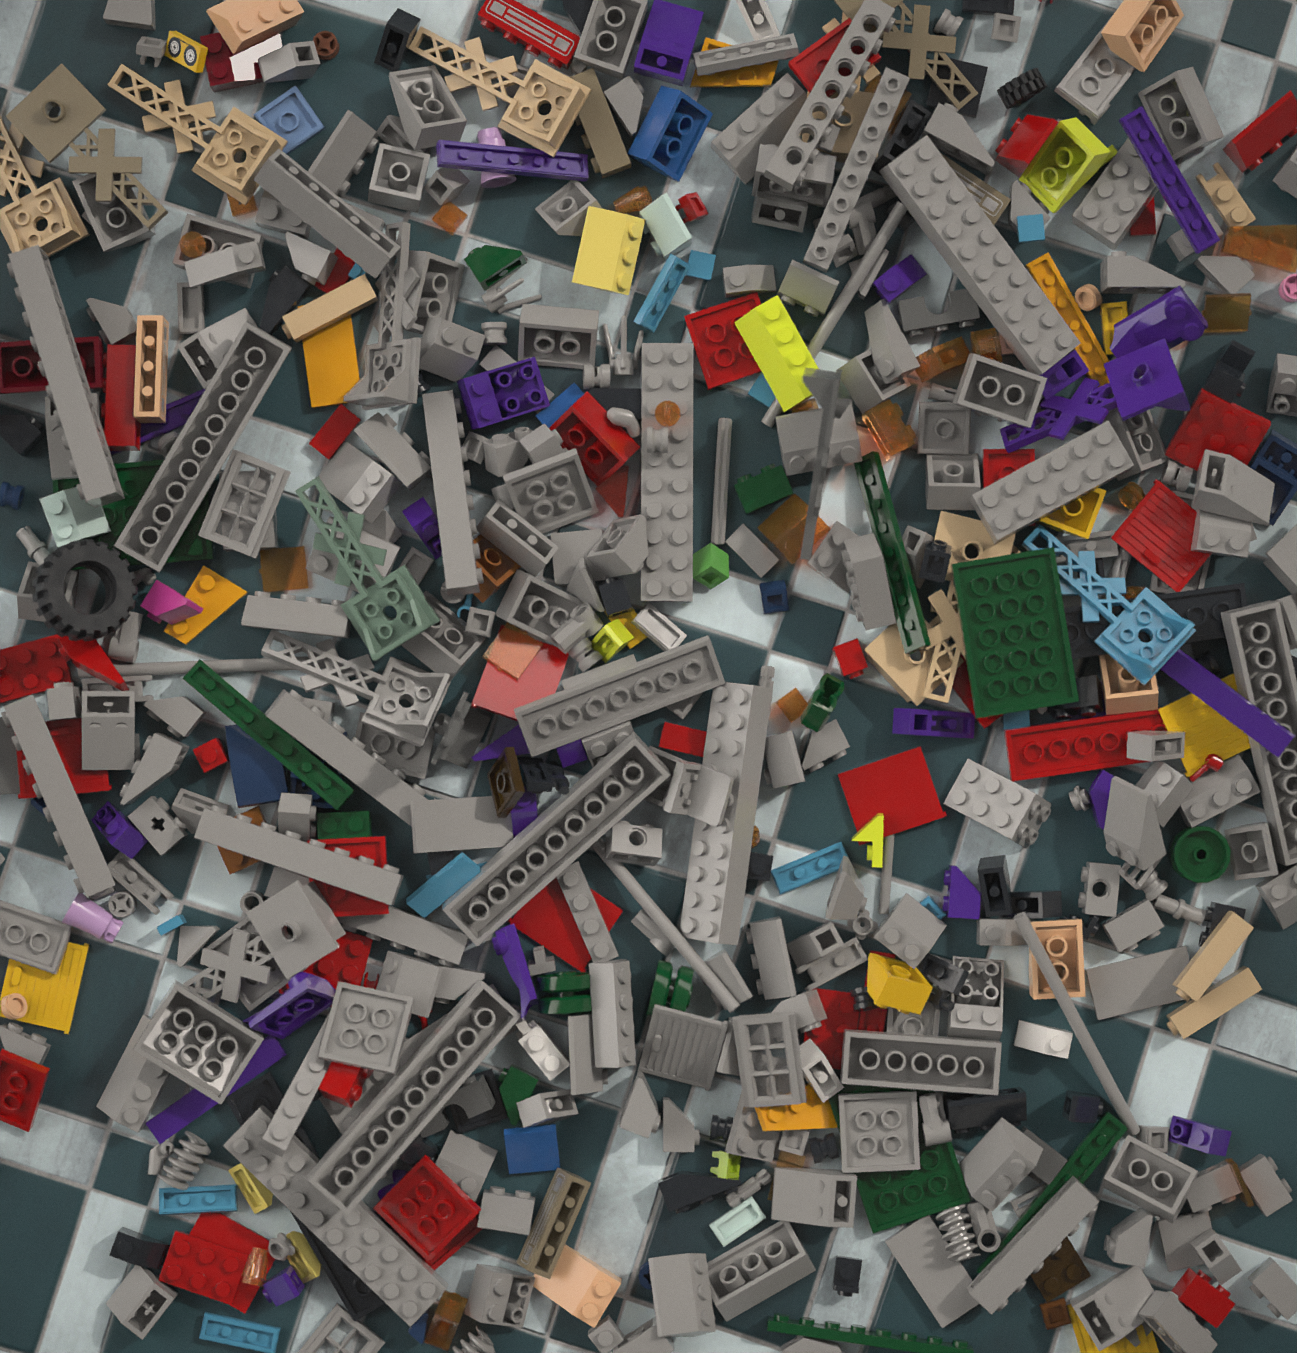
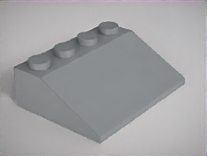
[133,980,264,1104]

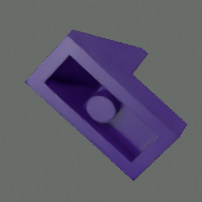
[1039,350,1089,400]

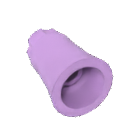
[477,127,516,188]
[62,893,124,944]

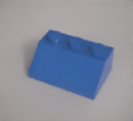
[627,85,713,182]

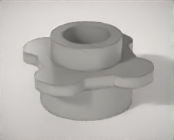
[1069,786,1091,811]
[847,909,878,940]
[268,1233,295,1261]

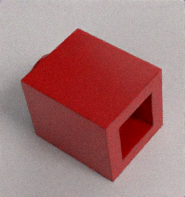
[832,638,868,679]
[193,738,230,773]

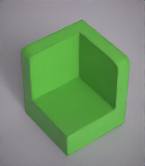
[693,543,729,590]

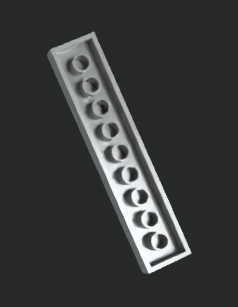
[879,135,1081,375]
[7,245,125,508]
[114,321,292,572]
[641,343,693,602]
[1221,600,1297,866]
[679,682,773,945]
[442,732,670,947]
[305,980,521,1215]
[223,1105,448,1327]

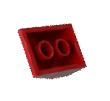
[995,114,1058,178]

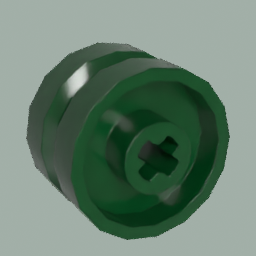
[1168,826,1231,883]
[647,960,694,1017]
[537,971,592,1014]

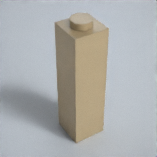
[281,274,378,343]
[1173,911,1254,1002]
[1166,966,1262,1039]

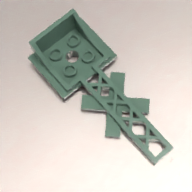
[295,476,440,661]

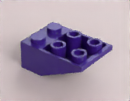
[634,0,704,87]
[457,357,550,430]

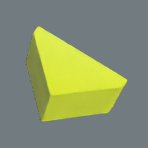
[591,618,634,664]

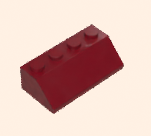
[0,336,105,394]

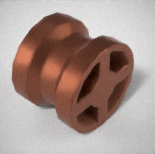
[313,31,339,60]

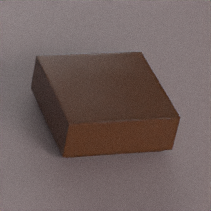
[1039,1297,1072,1330]

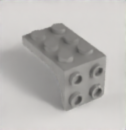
[943,759,1051,849]

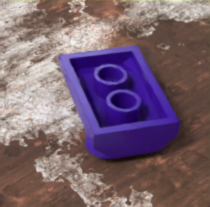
[1110,286,1208,358]
[492,924,538,1021]
[243,972,336,1039]

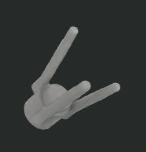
[481,257,542,314]
[602,315,644,375]

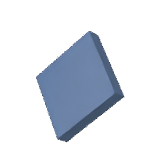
[253,85,325,155]

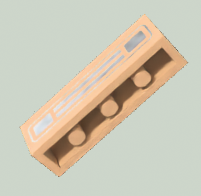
[134,315,169,423]

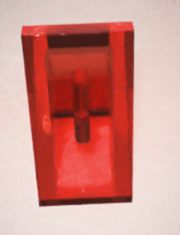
[595,465,629,518]

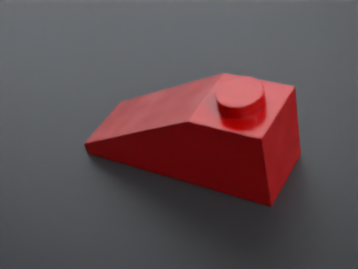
[57,636,129,691]

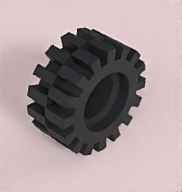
[997,68,1047,109]

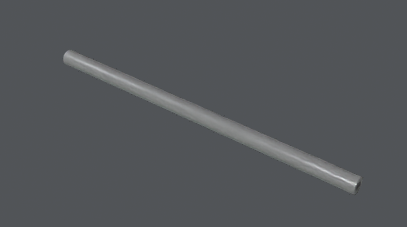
[761,202,907,428]
[78,656,325,678]
[591,837,740,1013]
[1014,912,1140,1136]

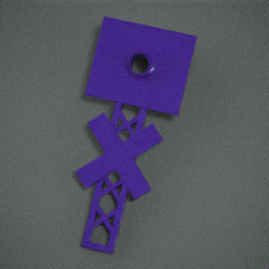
[999,338,1191,453]

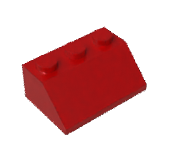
[1222,90,1297,173]
[549,391,640,487]

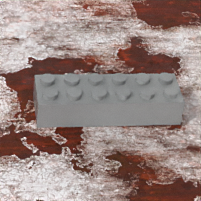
[969,420,1134,544]
[840,1029,1002,1095]

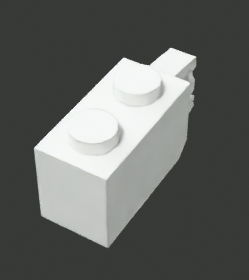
[515,1013,570,1081]

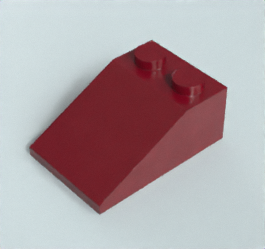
[200,32,283,93]

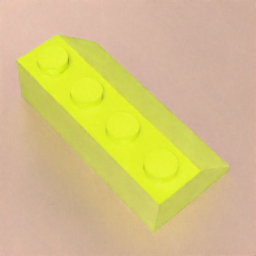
[734,295,819,412]

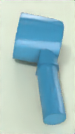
[457,593,473,618]

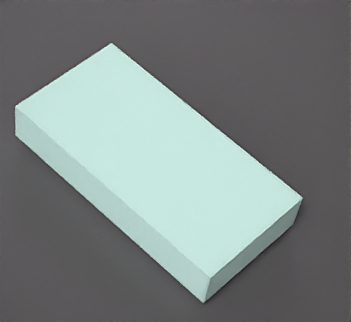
[709,1195,766,1247]

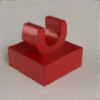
[675,192,709,223]

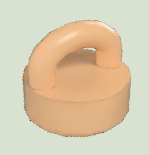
[1075,284,1103,311]
[1,993,27,1020]

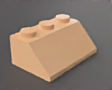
[206,0,304,54]
[1101,0,1184,72]

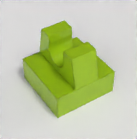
[710,1151,741,1179]

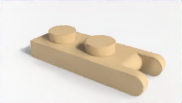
[1196,162,1256,234]

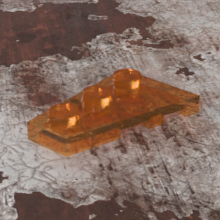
[1220,224,1297,274]

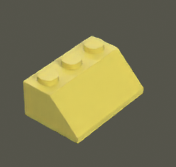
[572,206,645,295]

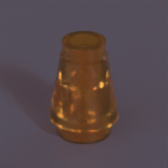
[613,185,653,214]
[241,1247,268,1287]

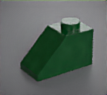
[464,245,527,291]
[498,1064,539,1126]

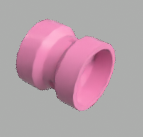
[1278,274,1297,303]

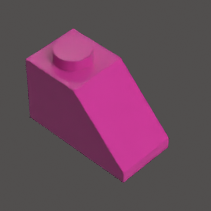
[140,580,203,625]

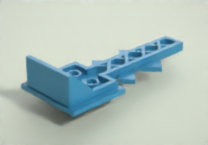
[1022,525,1196,686]

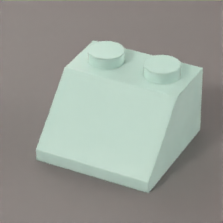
[640,192,692,260]
[40,487,111,548]

